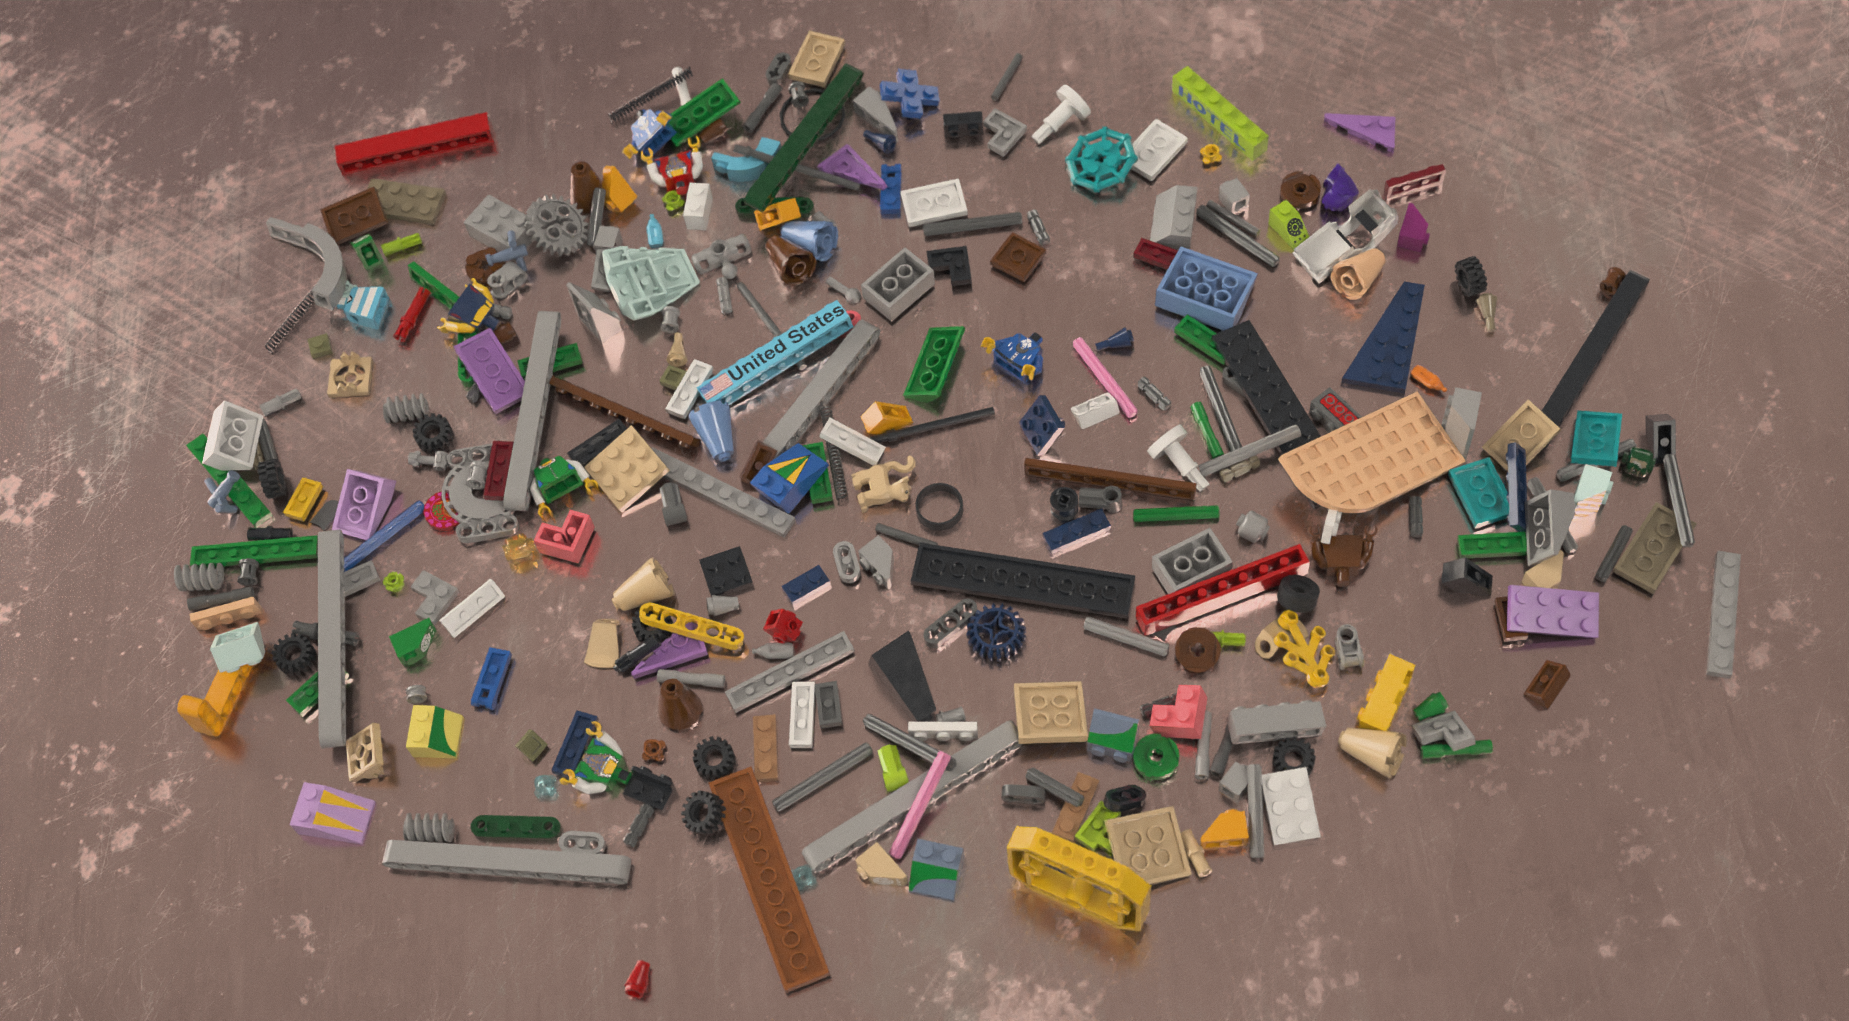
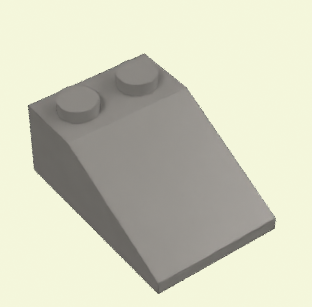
[566,282,622,344]
[1525,489,1576,566]

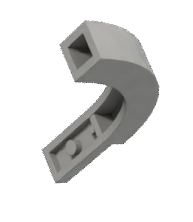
[266,217,347,311]

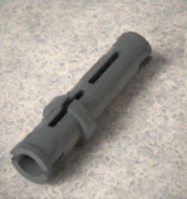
[292,620,359,646]

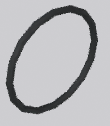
[780,88,846,141]

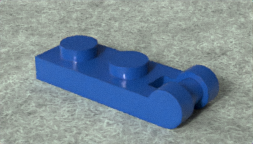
[880,164,902,214]
[471,647,512,710]

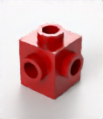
[763,608,803,644]

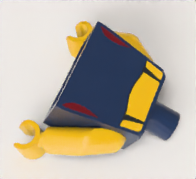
[437,278,500,333]

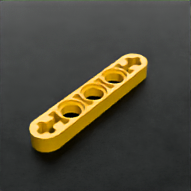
[639,602,744,650]

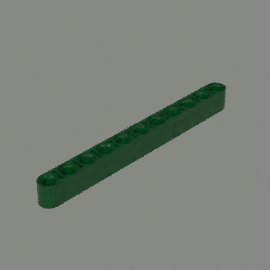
[744,63,864,212]

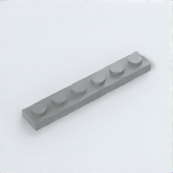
[1706,551,1741,679]
[725,631,855,713]

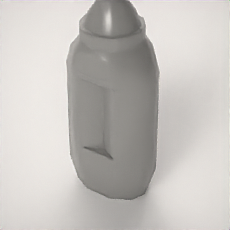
[752,643,794,659]

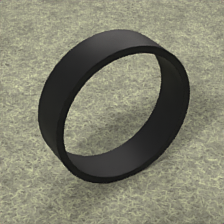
[915,483,963,531]

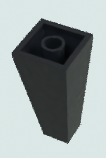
[868,631,937,722]

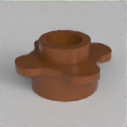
[642,739,666,762]

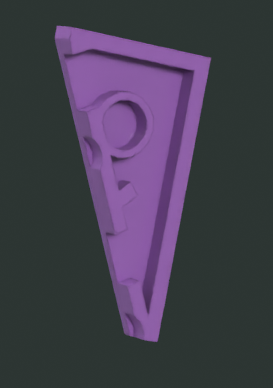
[1324,113,1395,153]
[817,144,887,190]
[631,622,708,679]

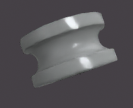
[406,685,427,704]

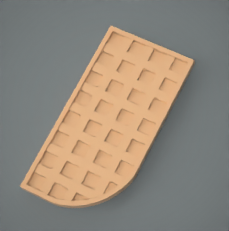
[1278,391,1466,513]

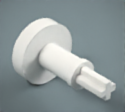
[1031,84,1091,144]
[1147,424,1210,492]

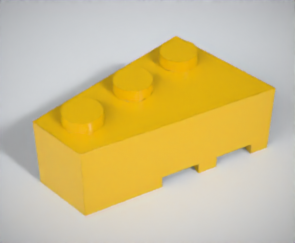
[1356,654,1416,731]

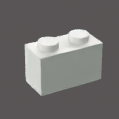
[683,183,713,230]

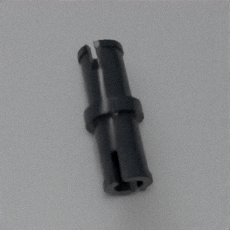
[247,526,293,541]

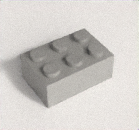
[464,194,533,261]
[861,247,935,322]
[1152,528,1233,594]

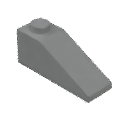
[853,86,898,143]

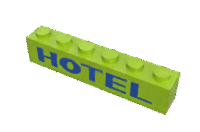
[1172,66,1269,161]

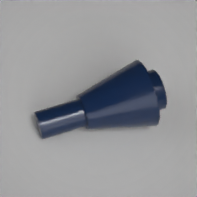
[863,130,896,154]
[1095,327,1134,351]

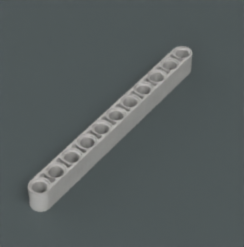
[504,311,561,511]
[318,529,346,749]
[802,720,1022,873]
[382,840,632,884]

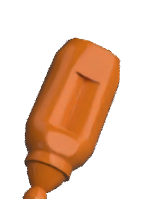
[1410,365,1447,392]

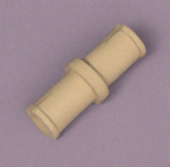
[1181,829,1212,877]

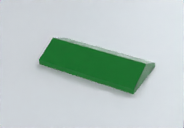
[668,78,741,147]
[903,326,965,403]

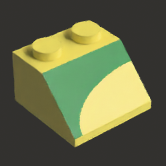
[406,705,464,758]

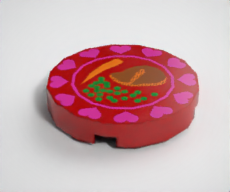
[423,491,460,531]

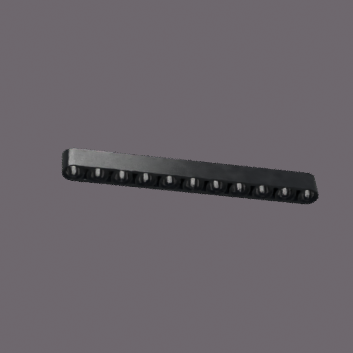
[1542,269,1650,450]

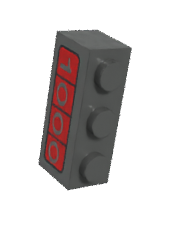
[1309,387,1362,433]

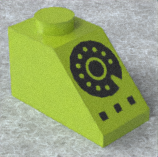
[1268,200,1310,250]

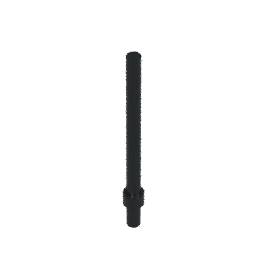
[870,407,995,443]

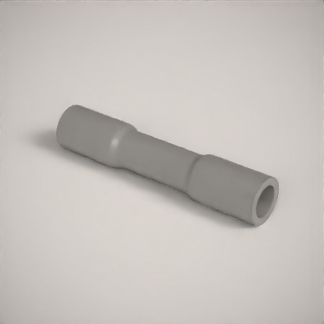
[657,669,725,688]
[1195,711,1212,780]

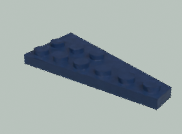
[1341,281,1425,394]

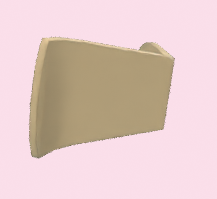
[1255,612,1309,658]
[584,619,620,668]

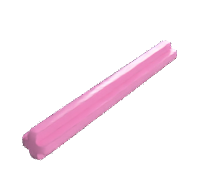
[1073,337,1138,418]
[889,751,951,859]

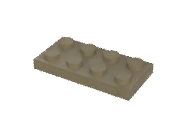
[367,178,446,225]
[1613,502,1697,594]

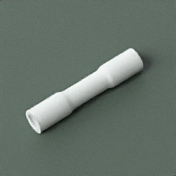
[672,67,691,106]

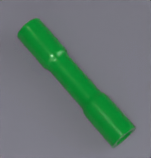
[1190,402,1224,459]
[1420,739,1493,759]

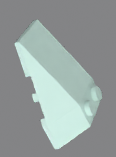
[602,246,700,321]

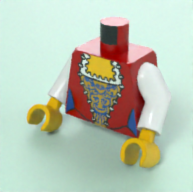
[641,136,703,195]

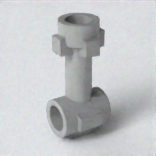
[408,451,449,471]

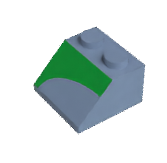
[1087,708,1139,762]
[908,839,965,901]

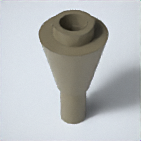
[1476,293,1497,332]

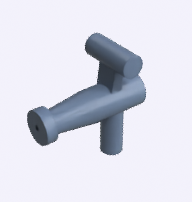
[486,230,528,272]
[204,470,240,513]

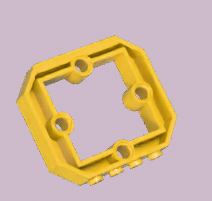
[1006,827,1151,931]

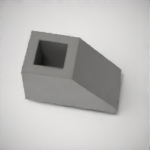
[858,535,894,589]

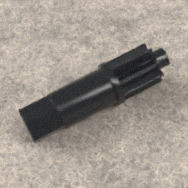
[613,635,661,672]

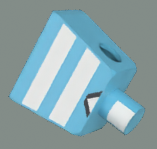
[337,287,389,330]

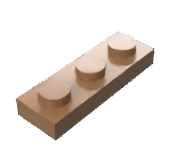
[753,714,779,783]
[1052,772,1100,843]

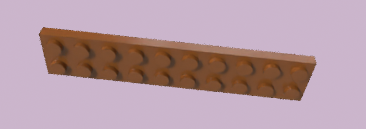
[709,766,830,993]

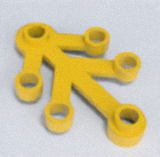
[1274,610,1335,688]

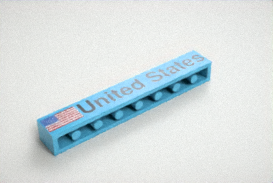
[696,300,853,405]

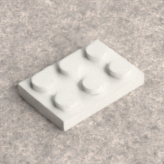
[1121,119,1188,181]
[900,179,968,227]
[1262,767,1321,846]

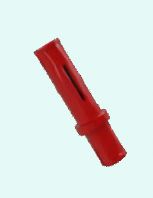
[393,287,431,342]

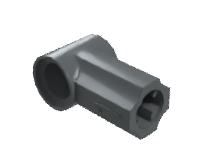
[660,482,687,526]
[1079,486,1123,513]

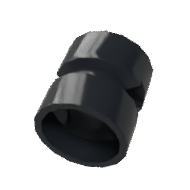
[1050,487,1079,525]

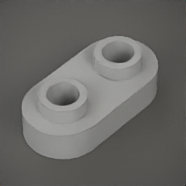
[833,541,861,583]
[559,831,606,854]

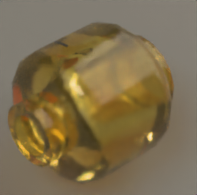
[502,533,536,565]

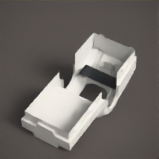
[1293,189,1399,284]

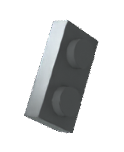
[815,681,843,729]

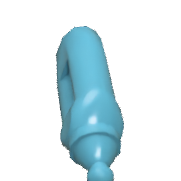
[646,214,663,248]

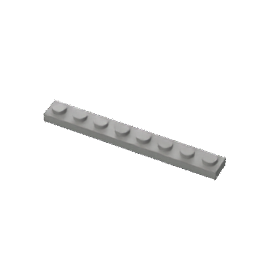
[652,447,796,538]

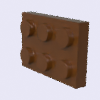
[320,187,388,245]

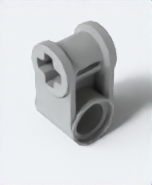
[487,261,528,299]
[1335,624,1364,670]

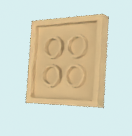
[584,425,670,512]
[1014,681,1088,744]
[1105,806,1192,885]

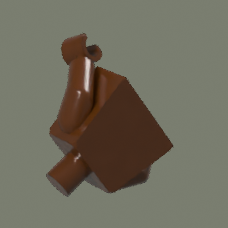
[1307,524,1377,587]

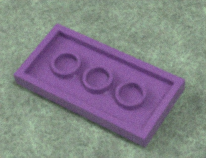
[454,328,525,414]
[1507,585,1599,639]

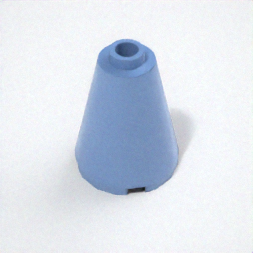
[781,221,838,261]
[689,401,734,462]

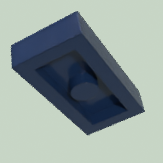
[782,565,831,606]

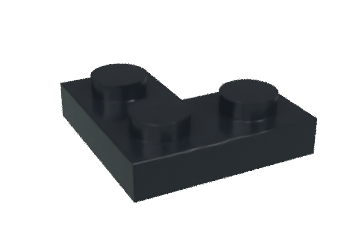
[926,246,972,286]

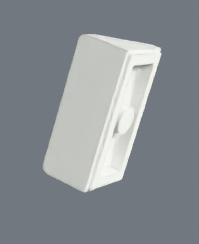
[1070,392,1120,429]

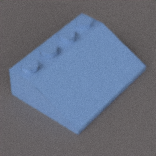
[1155,247,1258,331]

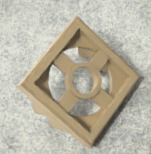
[327,352,373,398]
[346,723,384,783]

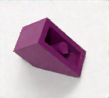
[1397,203,1430,252]

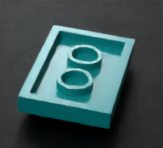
[1571,410,1622,467]
[1448,457,1509,528]

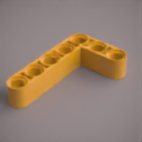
[177,664,253,737]

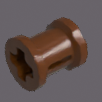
[1600,267,1626,295]

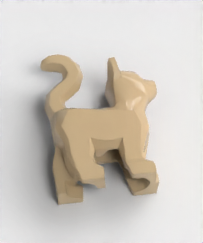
[851,455,916,513]

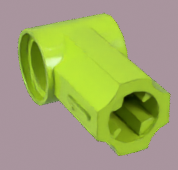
[877,745,909,793]

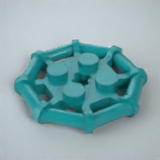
[1065,126,1138,193]

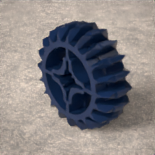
[966,603,1026,662]

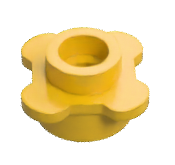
[1200,144,1222,164]

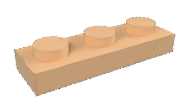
[190,597,262,631]

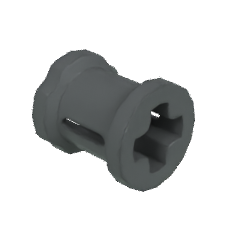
[788,81,809,108]
[237,558,259,586]

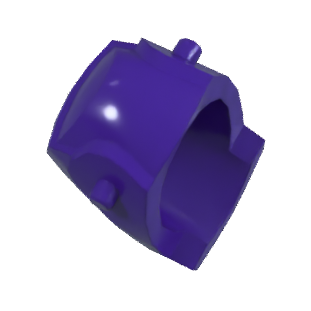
[1321,163,1359,212]

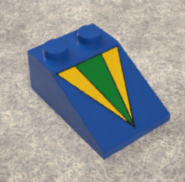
[750,443,829,514]

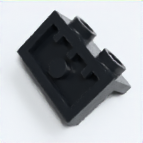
[943,111,984,138]
[622,766,676,814]

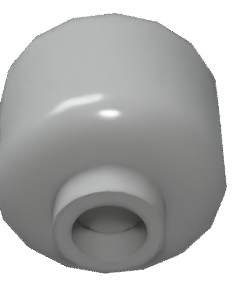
[1236,510,1270,543]

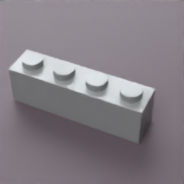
[1227,700,1327,745]

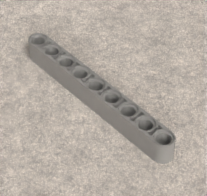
[763,319,880,459]

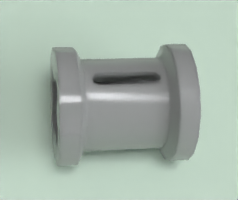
[660,306,680,333]
[466,462,488,489]

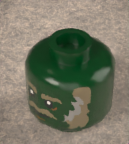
[1621,446,1656,478]

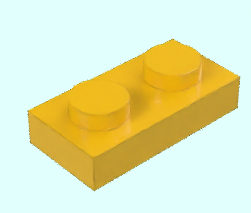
[283,477,323,522]

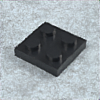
[699,546,754,596]

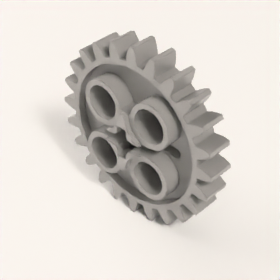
[524,194,589,256]

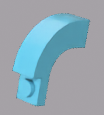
[711,137,781,182]

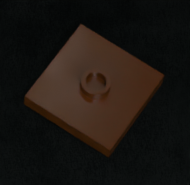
[990,232,1046,282]

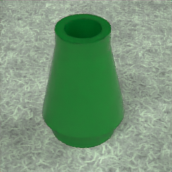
[1412,692,1449,722]

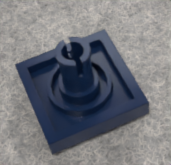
[1019,395,1065,455]

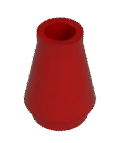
[624,960,650,998]

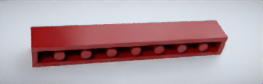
[335,112,494,176]
[1136,544,1310,636]

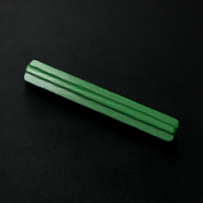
[1133,505,1220,522]

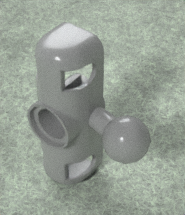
[692,234,752,279]

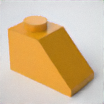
[602,166,638,212]
[754,198,801,230]
[861,401,913,435]
[1200,809,1249,850]

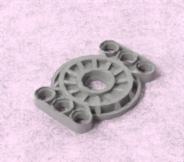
[442,444,519,543]

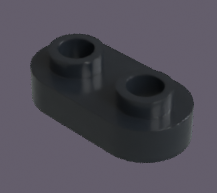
[1103,785,1147,812]

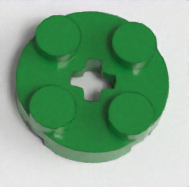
[1133,734,1180,781]

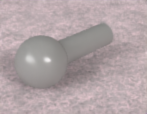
[826,276,861,304]

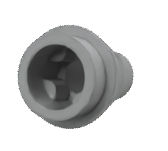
[706,595,739,617]

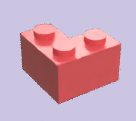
[534,510,595,564]
[1149,685,1208,739]

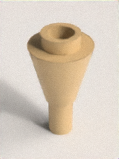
[666,332,687,367]

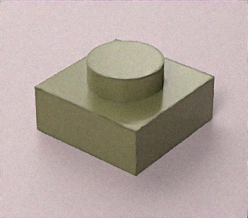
[307,333,333,359]
[659,365,687,391]
[515,729,548,762]

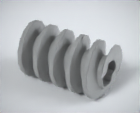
[383,393,430,423]
[174,563,224,592]
[403,813,455,842]

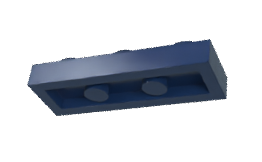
[1042,508,1111,554]
[551,710,599,778]

